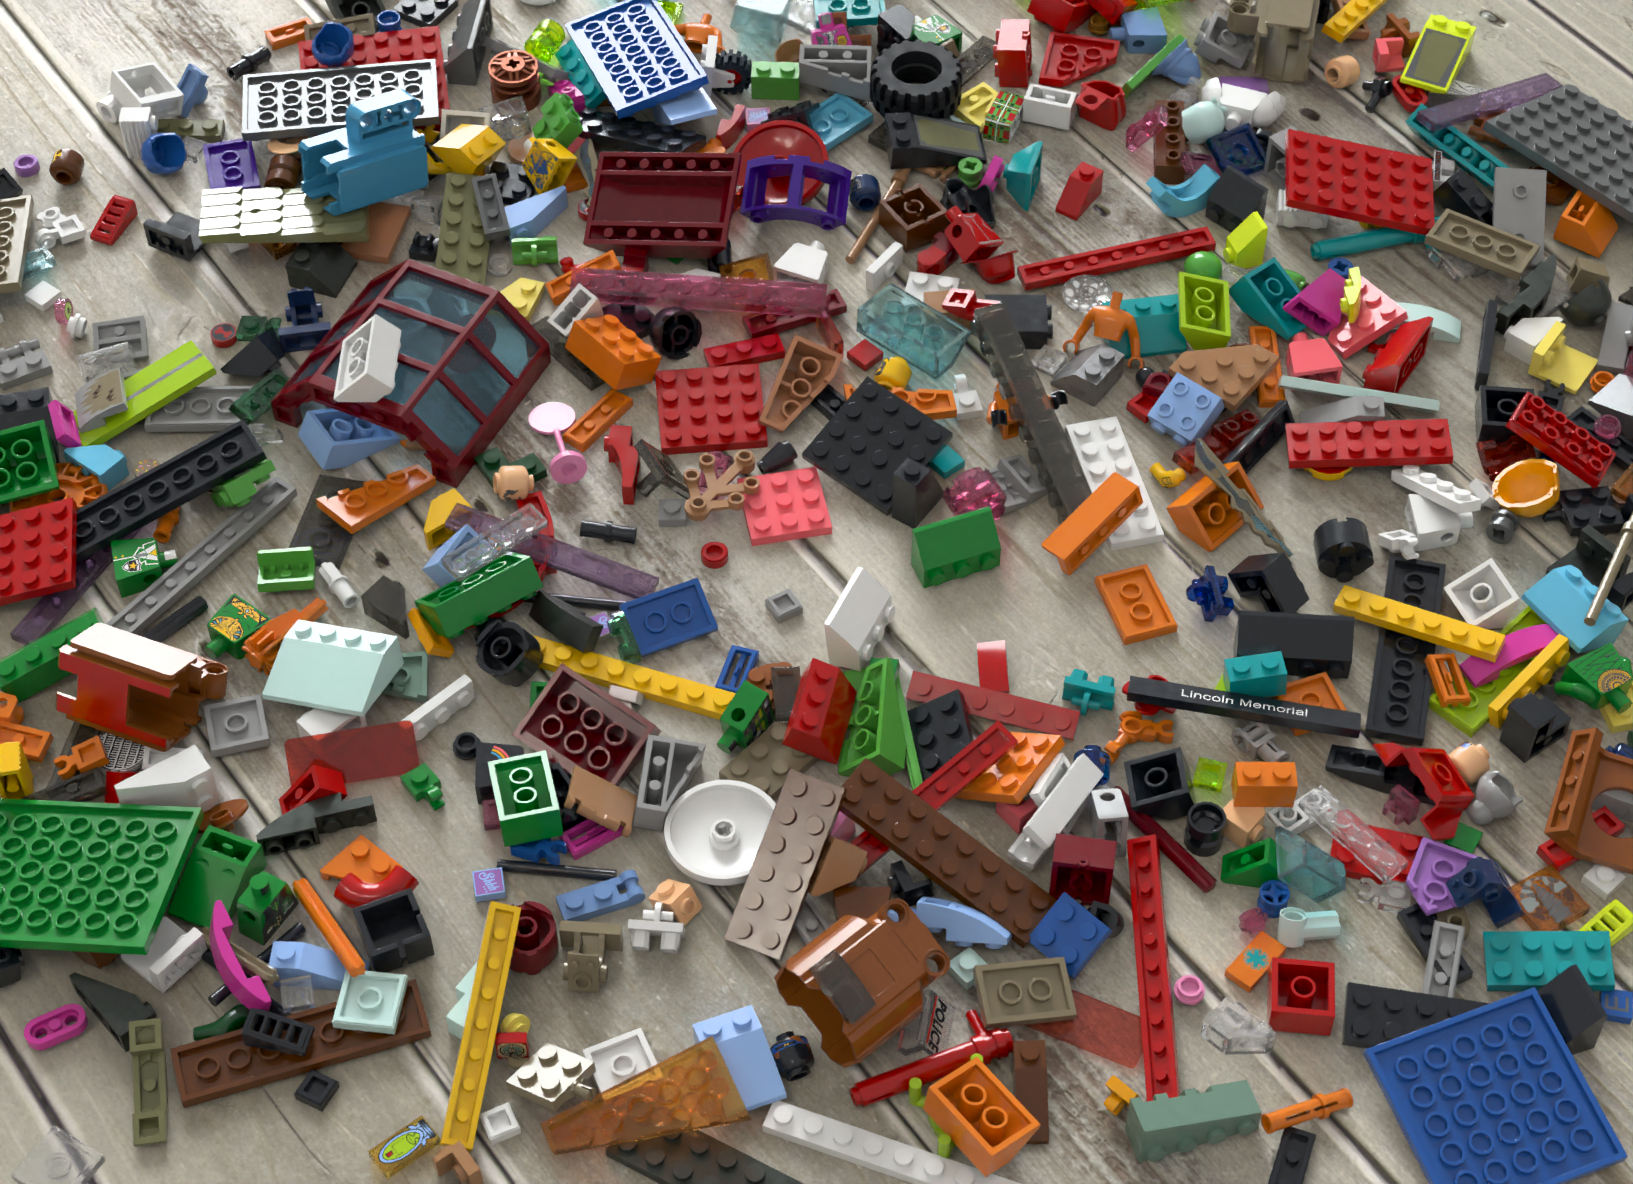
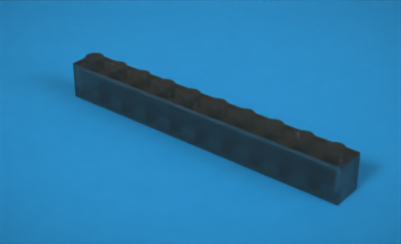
[971,302,1092,526]

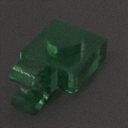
[236,316,282,342]

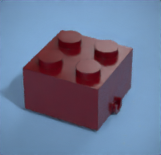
[1049,833,1117,906]

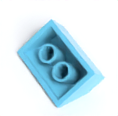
[1521,565,1629,654]

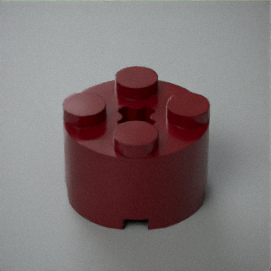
[509,901,559,975]

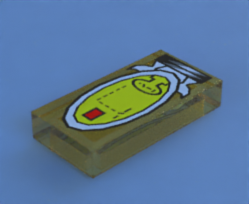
[368,1115,440,1179]

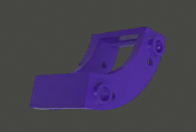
[740,155,852,230]

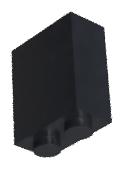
[984,294,1053,350]

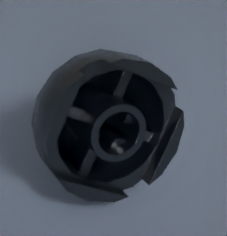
[649,306,702,360]

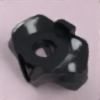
[940,178,996,229]

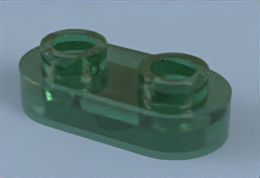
[607,610,642,664]

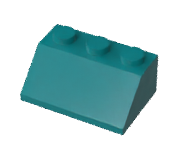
[1102,294,1187,359]

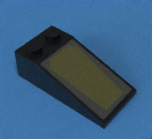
[883,112,987,169]

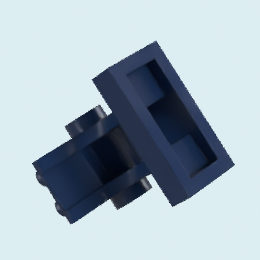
[278,287,331,353]
[1446,857,1525,928]

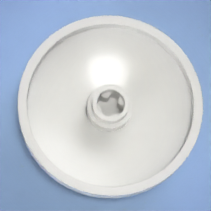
[664,780,776,886]

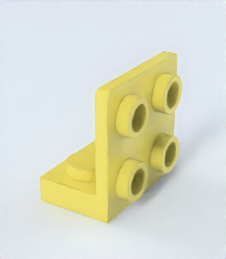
[1528,321,1598,394]

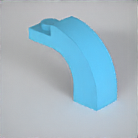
[1146,164,1220,217]

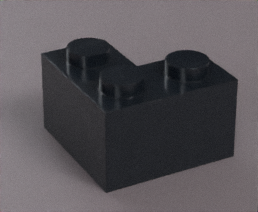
[1228,552,1310,613]
[1499,692,1571,763]

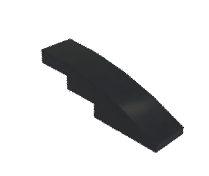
[1325,744,1436,805]

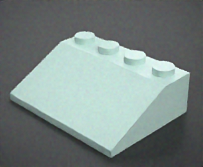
[262,620,404,717]

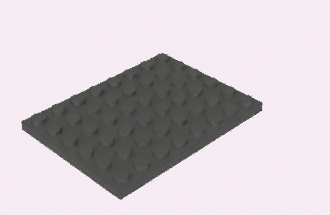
[1483,84,1633,224]

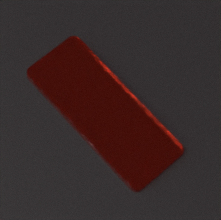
[284,720,420,786]
[1024,989,1143,1068]

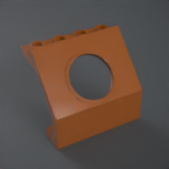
[1544,727,1633,875]

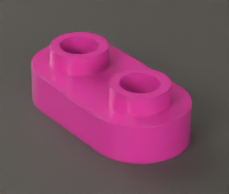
[978,155,1005,192]
[24,1004,88,1050]

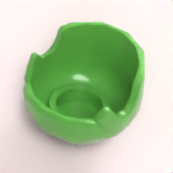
[1184,251,1223,280]

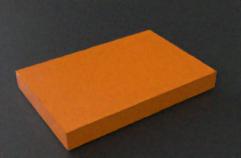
[1094,564,1178,645]

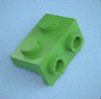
[257,547,316,593]

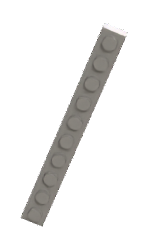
[106,476,297,635]

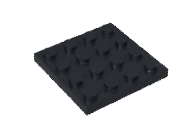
[802,376,953,516]

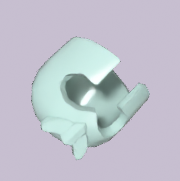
[1182,97,1227,144]

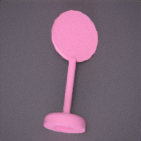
[528,402,587,484]

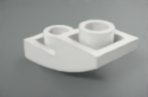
[1267,789,1333,837]

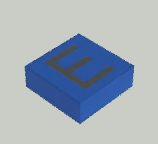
[1599,989,1633,1024]

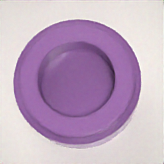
[14,154,40,177]

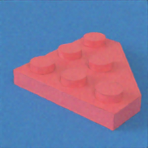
[1328,276,1408,360]

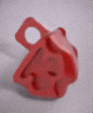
[1075,80,1127,131]

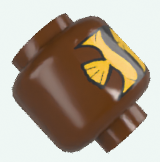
[49,149,85,185]

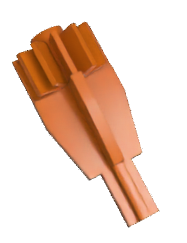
[242,597,328,676]

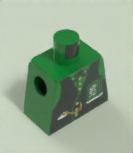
[236,871,299,946]

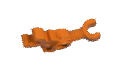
[1104,711,1174,765]

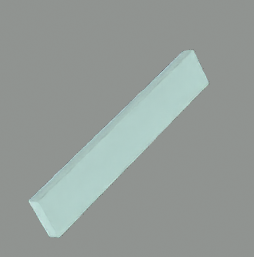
[1277,375,1440,413]

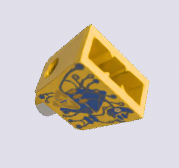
[523,137,577,194]

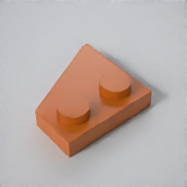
[319,834,403,883]

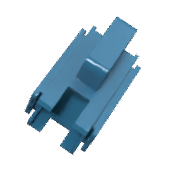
[298,89,428,216]

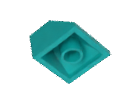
[1003,141,1043,211]

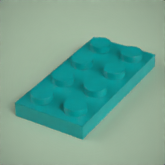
[1482,931,1615,991]

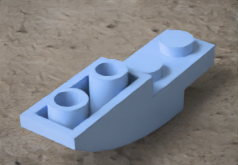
[887,896,1012,949]

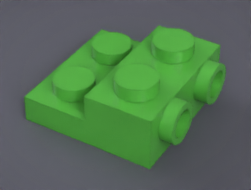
[532,92,584,149]
[211,460,276,508]

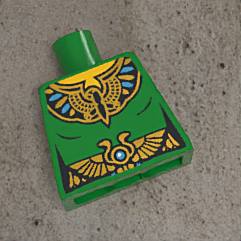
[204,593,271,660]

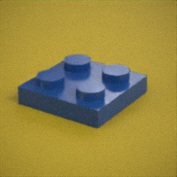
[1029,892,1113,979]

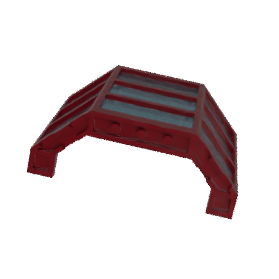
[271,259,551,488]

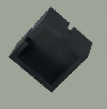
[353,888,435,973]

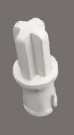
[319,562,359,608]

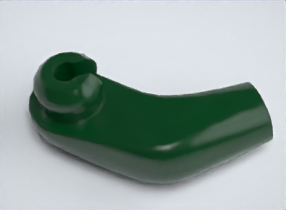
[193,1004,250,1041]

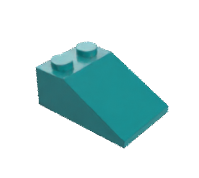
[1229,257,1308,340]

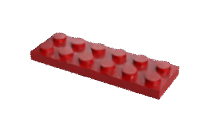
[1285,419,1453,469]

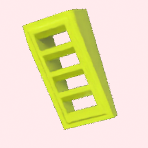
[1578,899,1633,947]

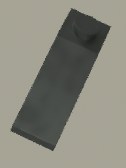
[69,972,157,1052]

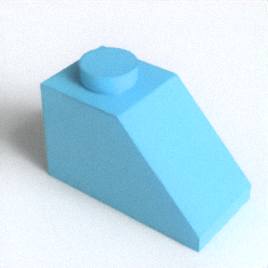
[63,444,129,491]

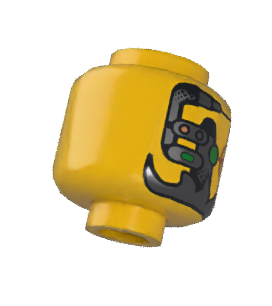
[874,356,912,390]

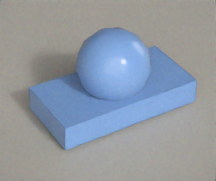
[177,63,209,118]

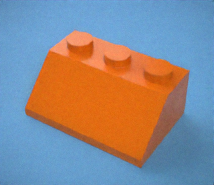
[1166,461,1264,552]
[923,1057,1041,1177]

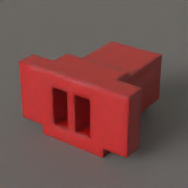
[1368,342,1385,354]

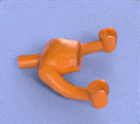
[674,13,725,54]
[1063,291,1145,369]

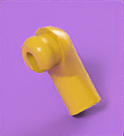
[1149,462,1186,488]

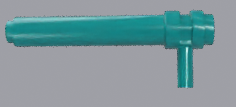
[1310,216,1442,262]

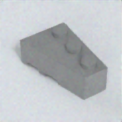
[799,44,872,102]
[633,734,706,831]

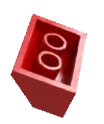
[1362,316,1434,394]
[782,658,857,765]

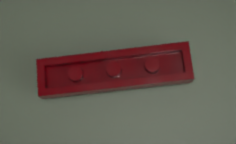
[742,289,847,338]

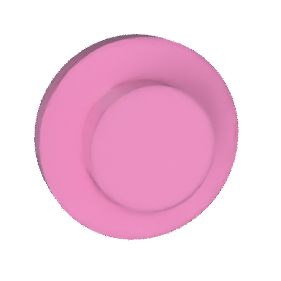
[1173,975,1205,1005]

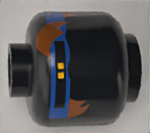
[770,1031,815,1081]

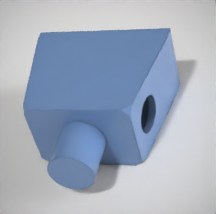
[1109,6,1167,54]

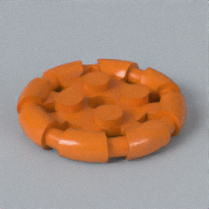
[9,462,108,512]

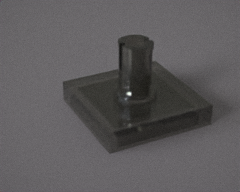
[634,439,690,500]

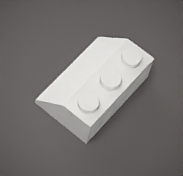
[333,314,401,402]
[824,567,895,671]

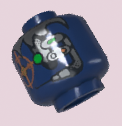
[849,174,881,211]

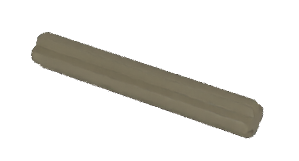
[200,927,280,986]

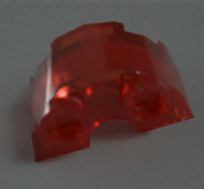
[1475,435,1536,482]

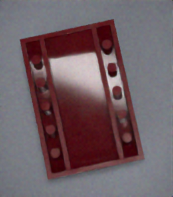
[583,152,742,259]

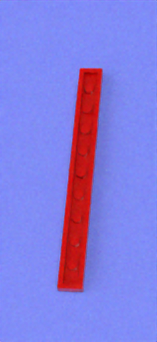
[1127,834,1180,1102]

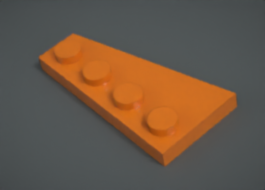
[843,384,957,420]
[316,464,436,534]

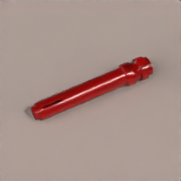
[849,1010,1013,1107]

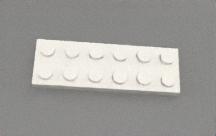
[1065,416,1164,551]

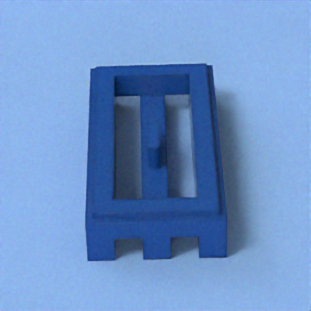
[715,645,759,693]

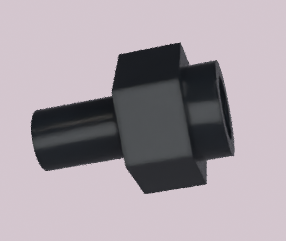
[1362,76,1393,113]

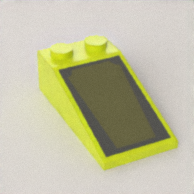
[1400,14,1477,95]

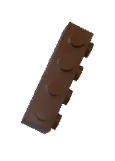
[1153,100,1190,185]

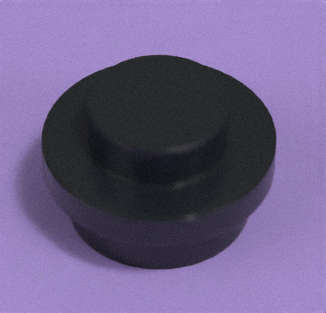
[453,732,481,760]

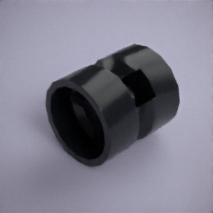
[1184,802,1226,857]

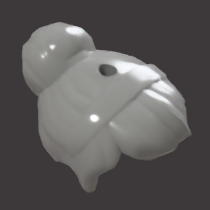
[1468,771,1523,825]

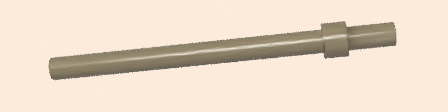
[1584,512,1633,626]

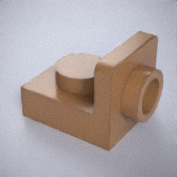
[432,1141,484,1184]

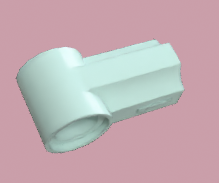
[1277,907,1341,948]

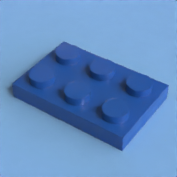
[619,577,718,659]

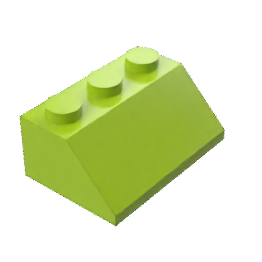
[1178,271,1231,351]

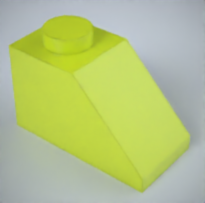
[1223,211,1268,272]

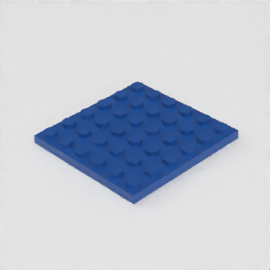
[1363,987,1628,1184]

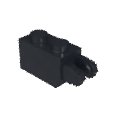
[1433,168,1493,226]

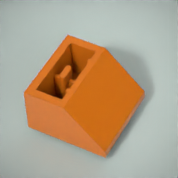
[1553,190,1619,258]

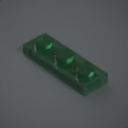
[228,367,290,427]

